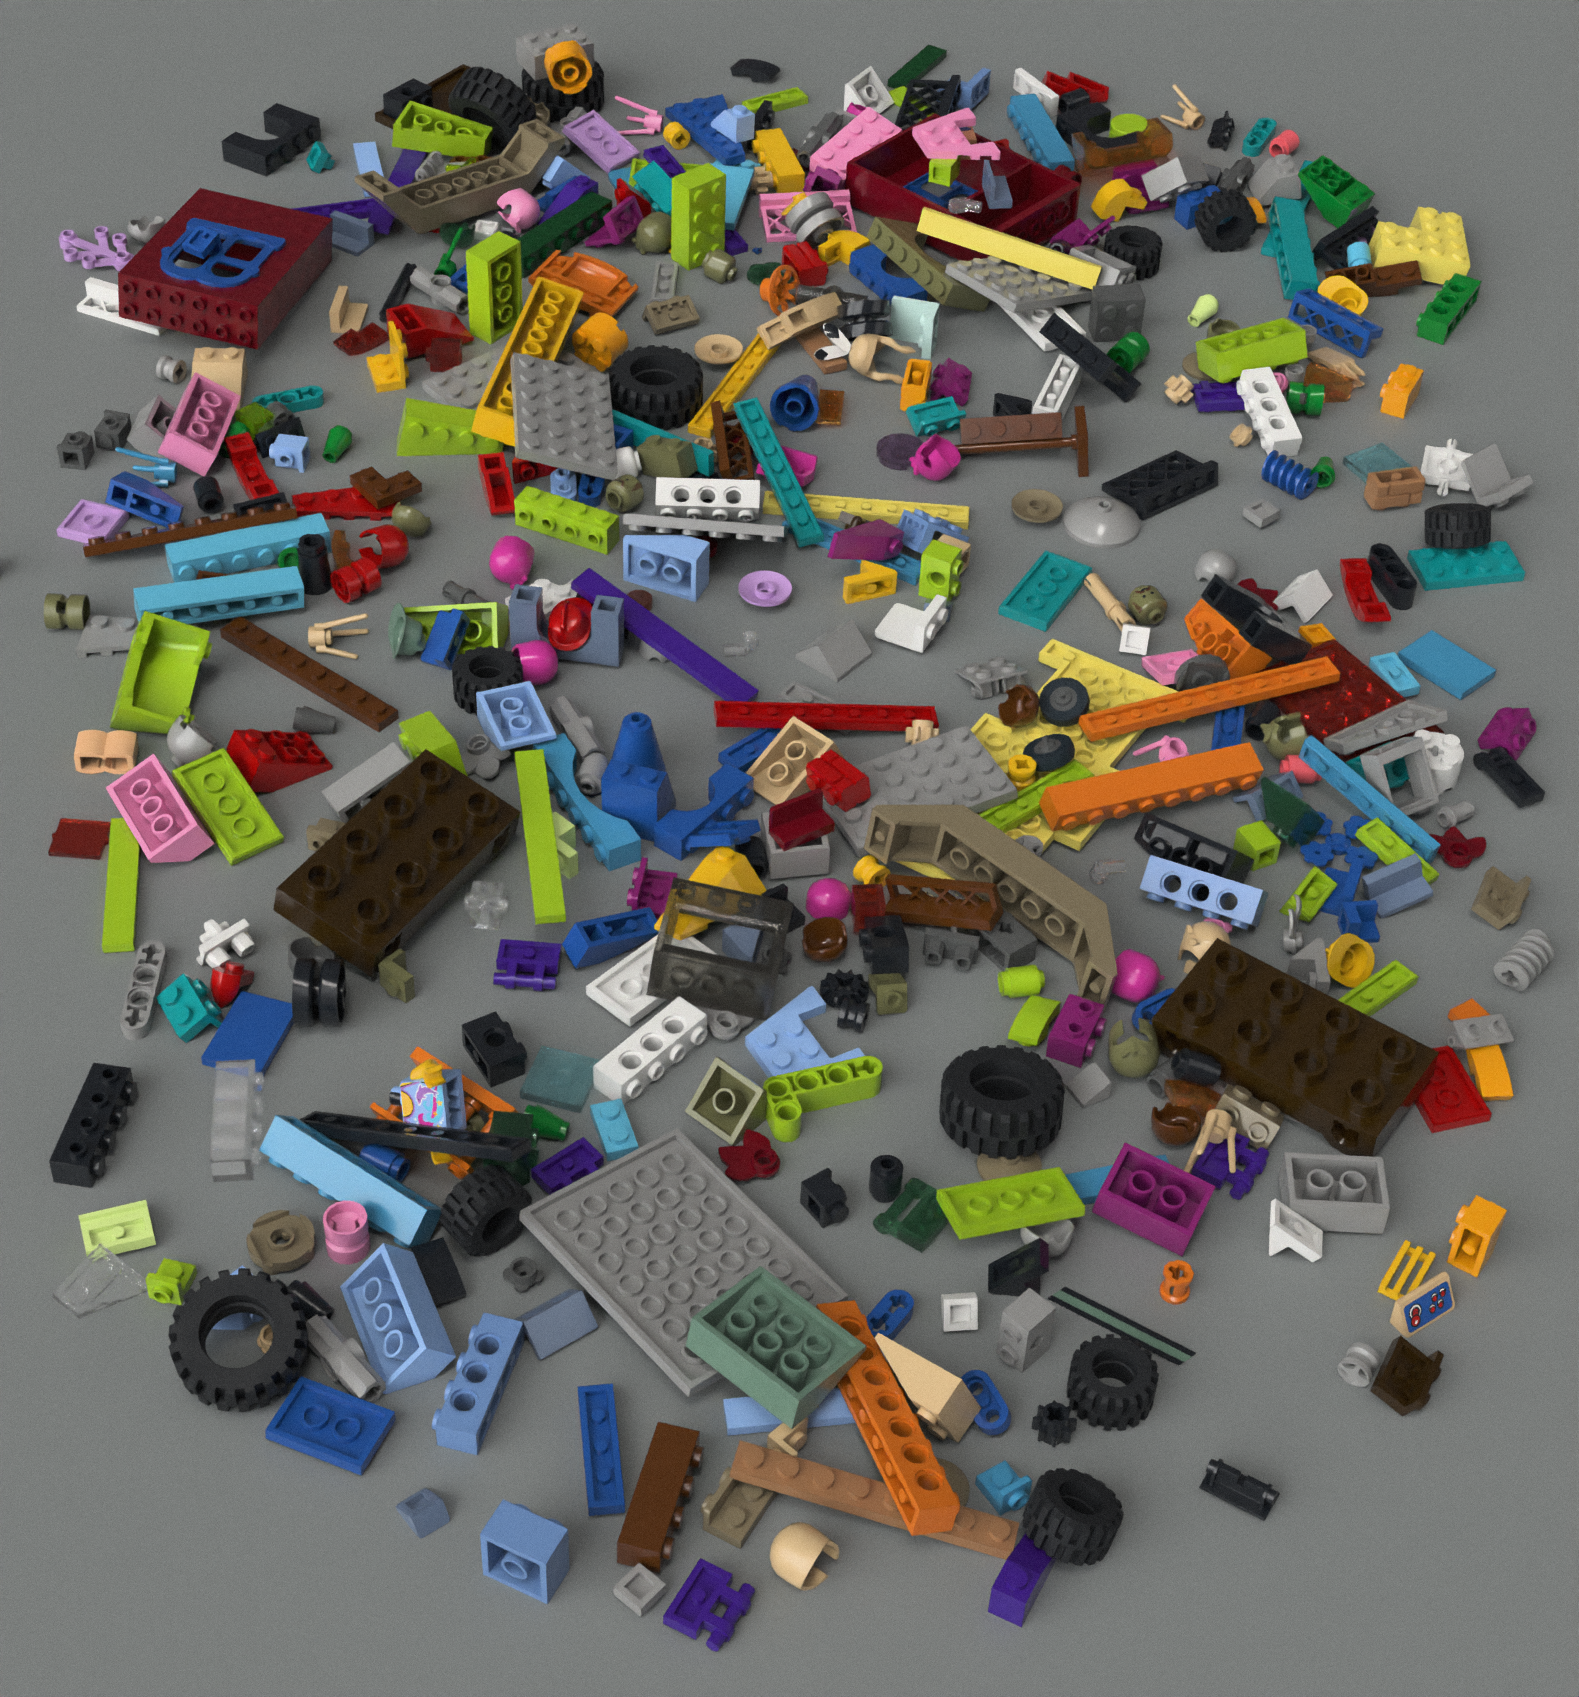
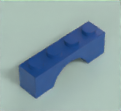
[849,244,928,306]
[654,763,754,861]

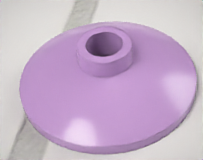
[738,570,792,607]

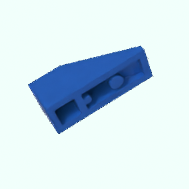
[105,471,184,528]
[562,907,660,969]

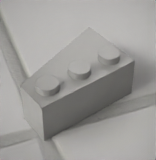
[321,742,411,823]

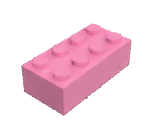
[809,106,902,190]
[158,372,241,476]

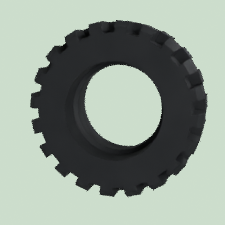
[521,61,604,122]
[448,67,536,148]
[609,345,703,430]
[939,1045,1065,1159]
[168,1268,309,1412]

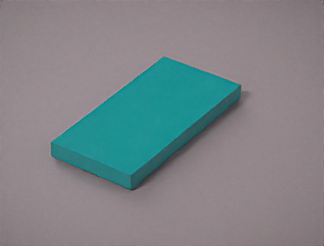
[998,550,1092,632]

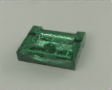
[873,1178,949,1253]

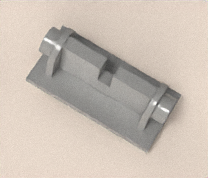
[1447,1014,1514,1050]

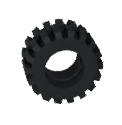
[1194,188,1257,253]
[1103,225,1163,280]
[1425,503,1491,549]
[452,646,523,716]
[440,1164,532,1257]
[1066,1334,1159,1431]
[1022,1468,1124,1566]

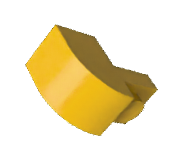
[1091,179,1147,222]
[818,230,870,267]

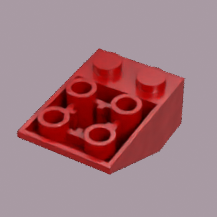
[386,303,474,359]
[226,729,333,792]

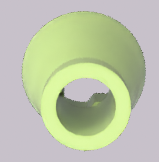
[1187,294,1219,327]

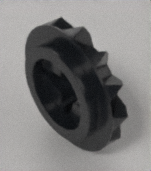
[820,968,869,1009]

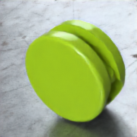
[1109,114,1150,138]

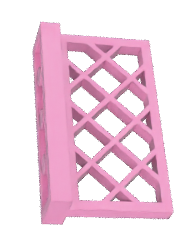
[758,189,857,243]

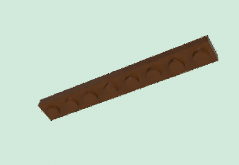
[83,502,298,557]
[220,617,399,732]

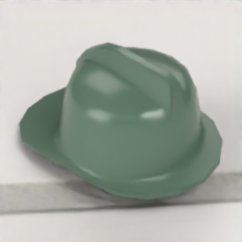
[388,603,426,659]

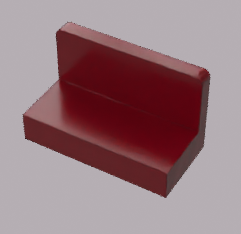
[769,788,835,851]

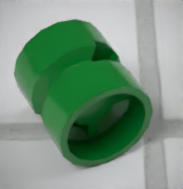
[1107,332,1150,373]
[1286,381,1324,416]

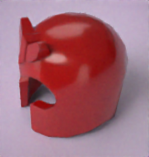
[359,524,409,569]

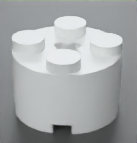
[1405,729,1464,795]

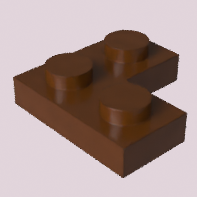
[350,466,422,509]

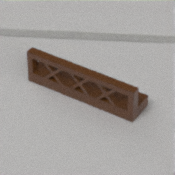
[710,400,755,480]
[882,874,1004,931]

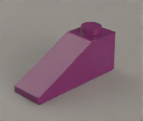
[827,519,905,560]

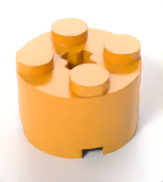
[544,40,592,94]
[572,312,629,372]

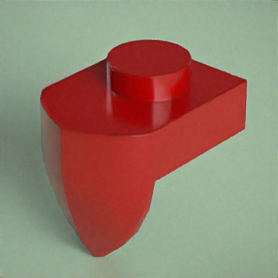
[210,961,254,1008]

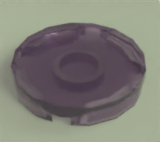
[876,433,923,470]

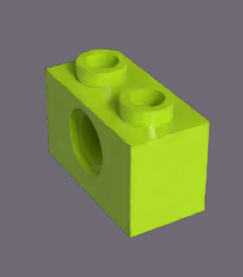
[918,539,964,602]

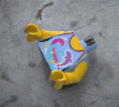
[389,1059,467,1165]

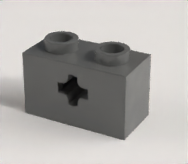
[969,909,1037,971]

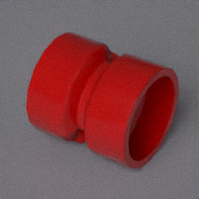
[330,557,382,603]

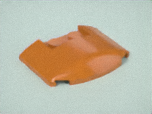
[528,250,638,318]

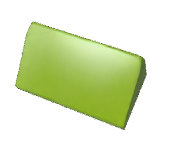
[1279,866,1338,922]

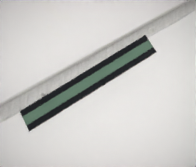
[1047,1287,1197,1366]

